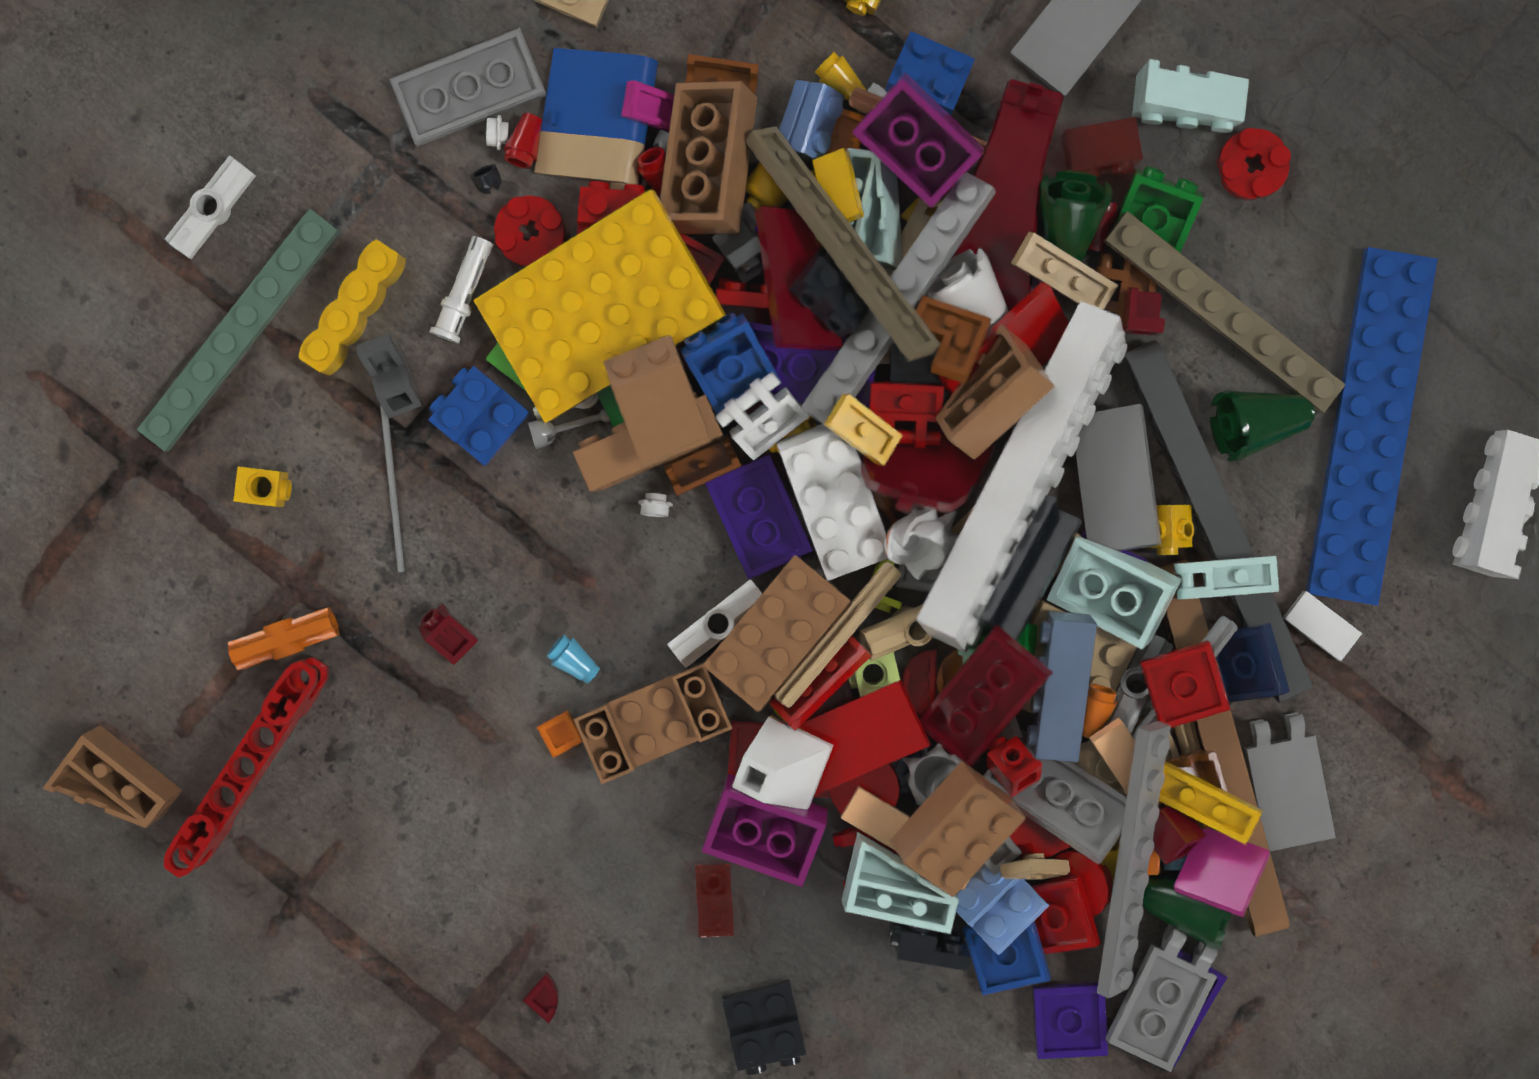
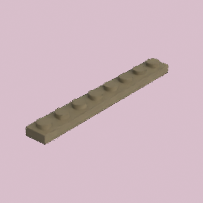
[745,126,941,361]
[1103,211,1345,413]

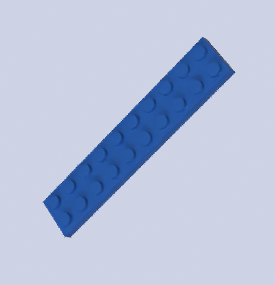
[1306,247,1438,606]

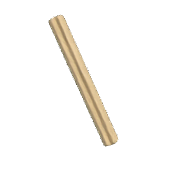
[774,562,901,708]

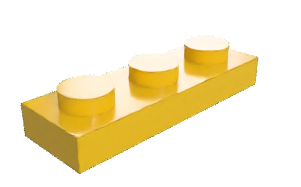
[1159,761,1263,845]

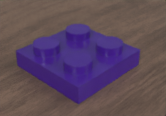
[1032,983,1108,1059]

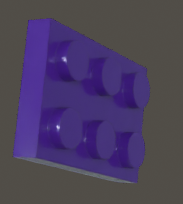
[705,454,813,580]

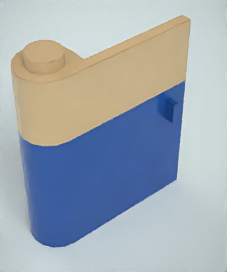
[534,48,658,190]

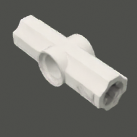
[165,155,256,259]
[667,579,762,668]

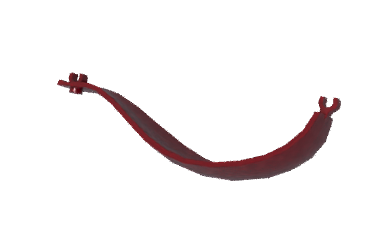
[861,79,1064,513]

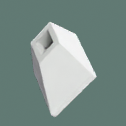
[732,715,834,810]

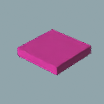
[1174,829,1270,917]

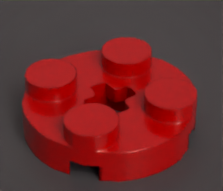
[1217,128,1291,201]
[494,195,566,267]

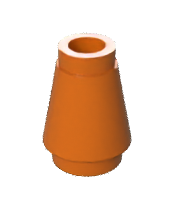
[1082,684,1118,738]

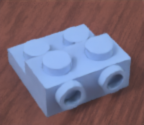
[956,864,1049,955]

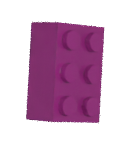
[852,72,984,208]
[702,774,828,887]

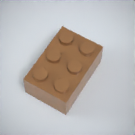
[890,761,1026,897]

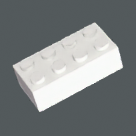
[776,424,888,581]

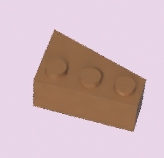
[936,324,1055,460]
[42,725,183,828]

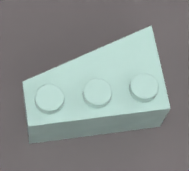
[841,832,959,934]

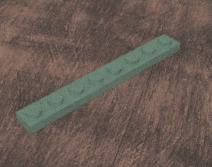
[137,208,340,452]

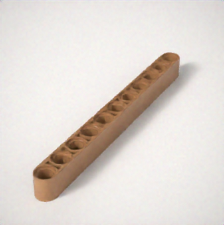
[1159,559,1290,937]

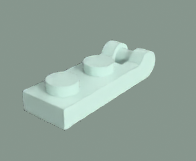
[1174,556,1279,599]

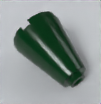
[1040,170,1113,262]
[1210,390,1315,462]
[1142,874,1231,951]

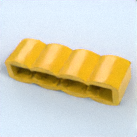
[299,239,406,375]

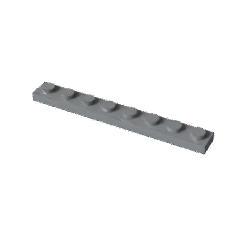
[801,172,996,424]
[1097,721,1171,998]

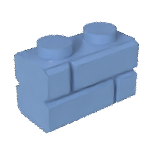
[779,80,844,162]

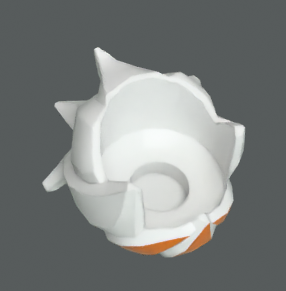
[884,505,959,580]

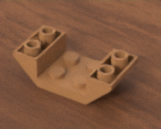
[574,663,732,785]

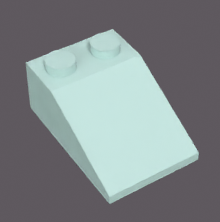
[1047,536,1182,650]

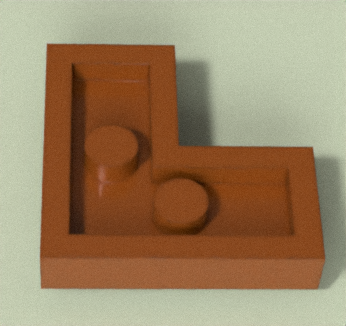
[916,296,991,384]

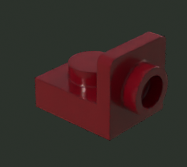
[419,604,479,665]

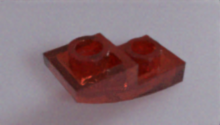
[695,864,734,938]

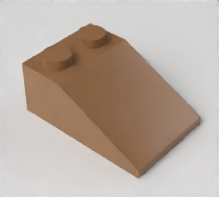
[603,335,711,468]

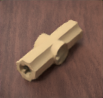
[858,604,932,661]

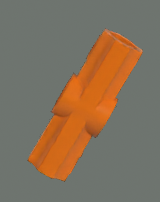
[227,607,340,671]

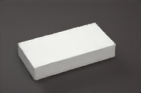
[1283,591,1362,661]

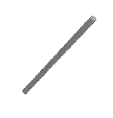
[380,405,405,572]

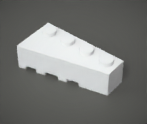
[1452,430,1539,579]

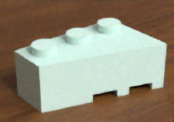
[1132,59,1249,133]
[848,148,903,270]

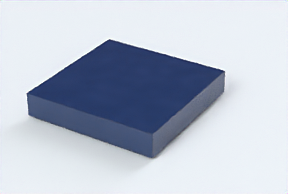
[1216,623,1290,703]

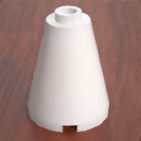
[926,248,1009,331]

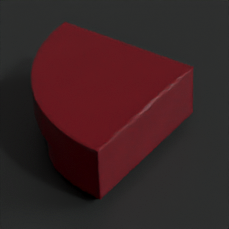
[522,972,559,1024]

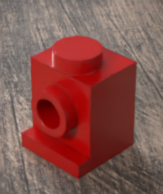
[986,736,1043,798]

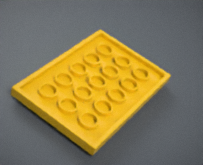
[473,189,726,423]

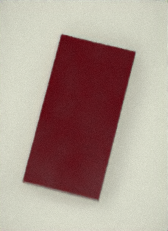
[755,206,843,351]
[919,625,1053,767]

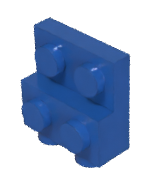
[680,313,780,414]
[428,366,531,466]

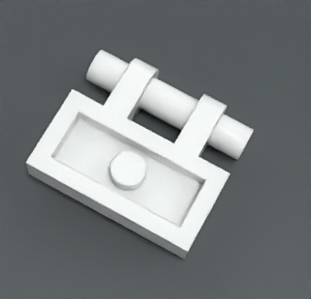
[715,372,809,460]

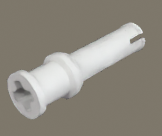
[429,236,493,344]

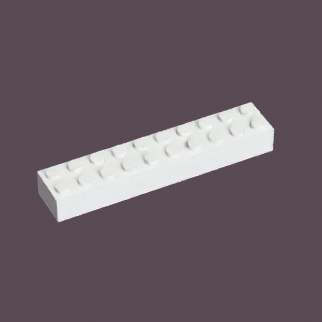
[916,301,1128,653]

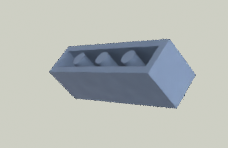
[1026,611,1097,762]

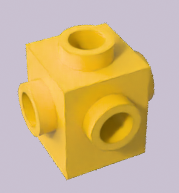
[1145,505,1194,555]

